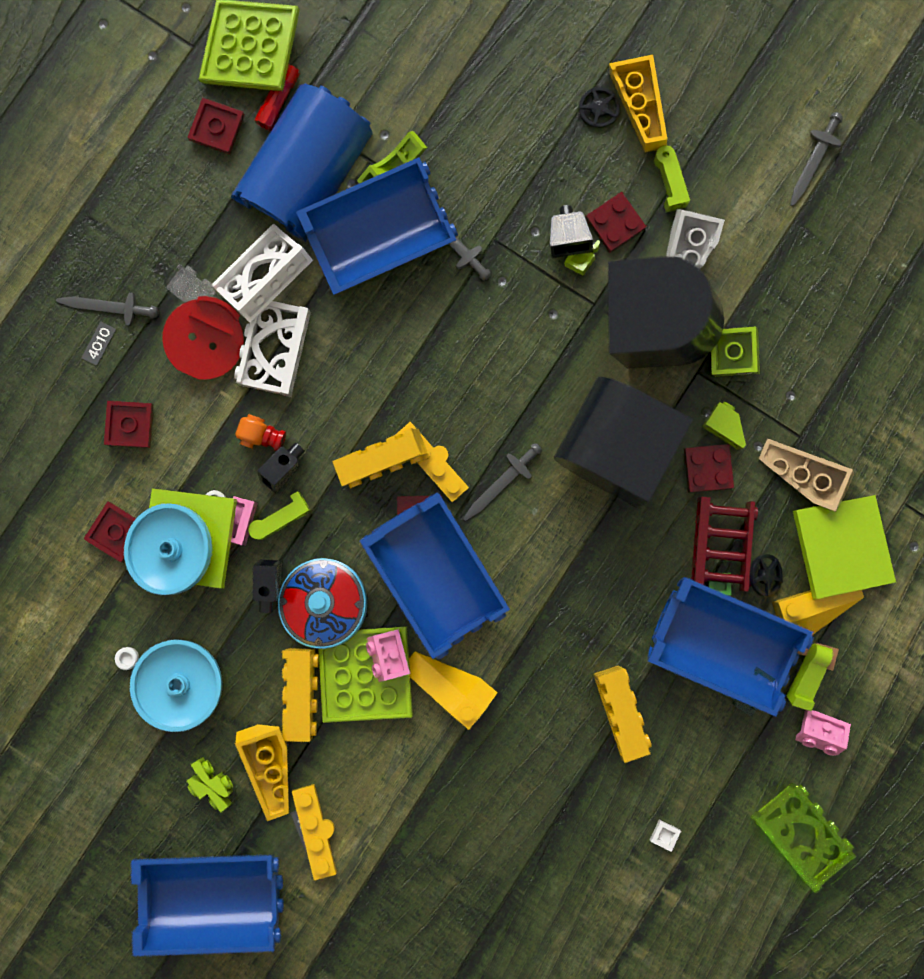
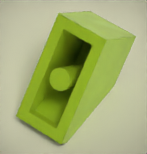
[702,402,746,451]

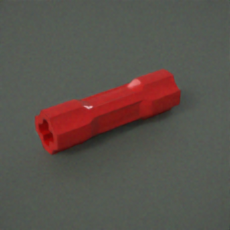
[254,64,300,131]

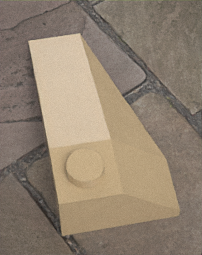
[759,439,854,512]

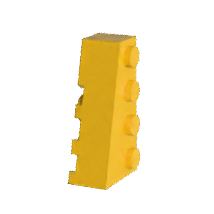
[609,55,667,152]

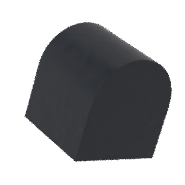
[608,256,724,369]
[554,377,693,508]

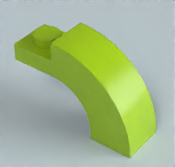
[357,131,427,184]

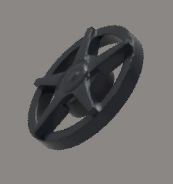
[579,87,620,128]
[750,554,783,596]

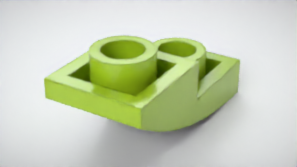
[191,757,233,797]
[187,775,232,812]

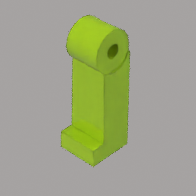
[654,145,690,213]
[248,491,311,540]
[786,644,833,711]

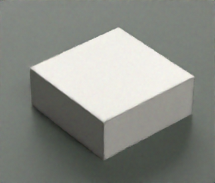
[650,820,681,852]

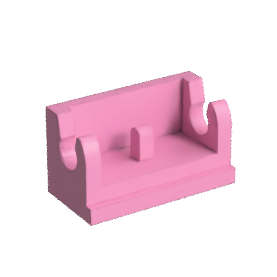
[231,496,258,546]

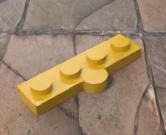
[395,422,469,503]
[292,784,337,881]

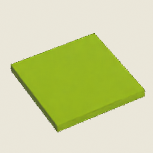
[199,0,300,91]
[149,489,237,589]
[793,495,896,600]
[318,627,413,723]

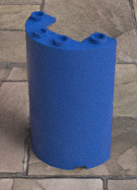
[231,83,373,242]
[296,157,458,295]
[360,493,510,660]
[648,577,813,716]
[131,855,284,956]

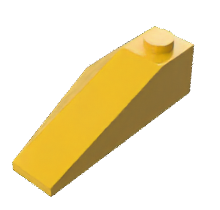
[772,590,864,635]
[409,651,498,730]
[235,725,289,821]

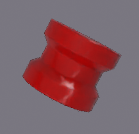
[262,425,287,451]

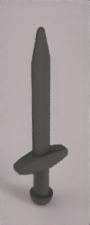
[790,112,843,206]
[449,237,491,280]
[56,293,159,326]
[464,443,542,521]

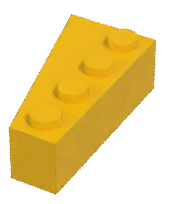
[332,428,428,488]
[282,648,319,742]
[593,666,652,763]

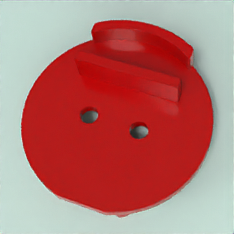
[162,296,244,379]

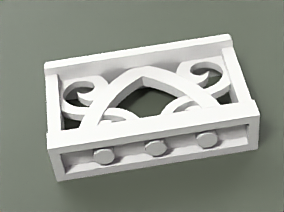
[212,224,313,322]
[234,301,311,397]

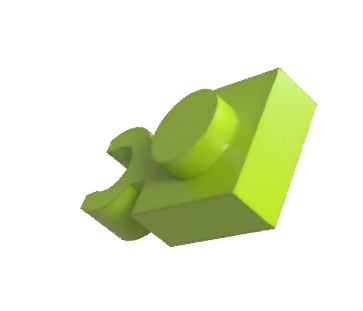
[565,240,600,276]

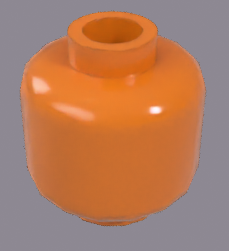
[235,414,267,449]

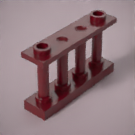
[691,497,758,591]

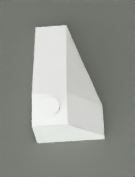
[666,209,725,269]

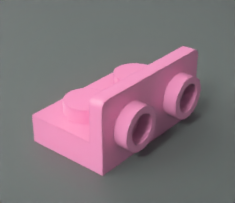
[366,629,410,682]
[795,710,851,756]

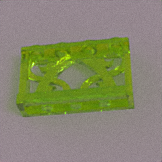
[751,782,856,893]

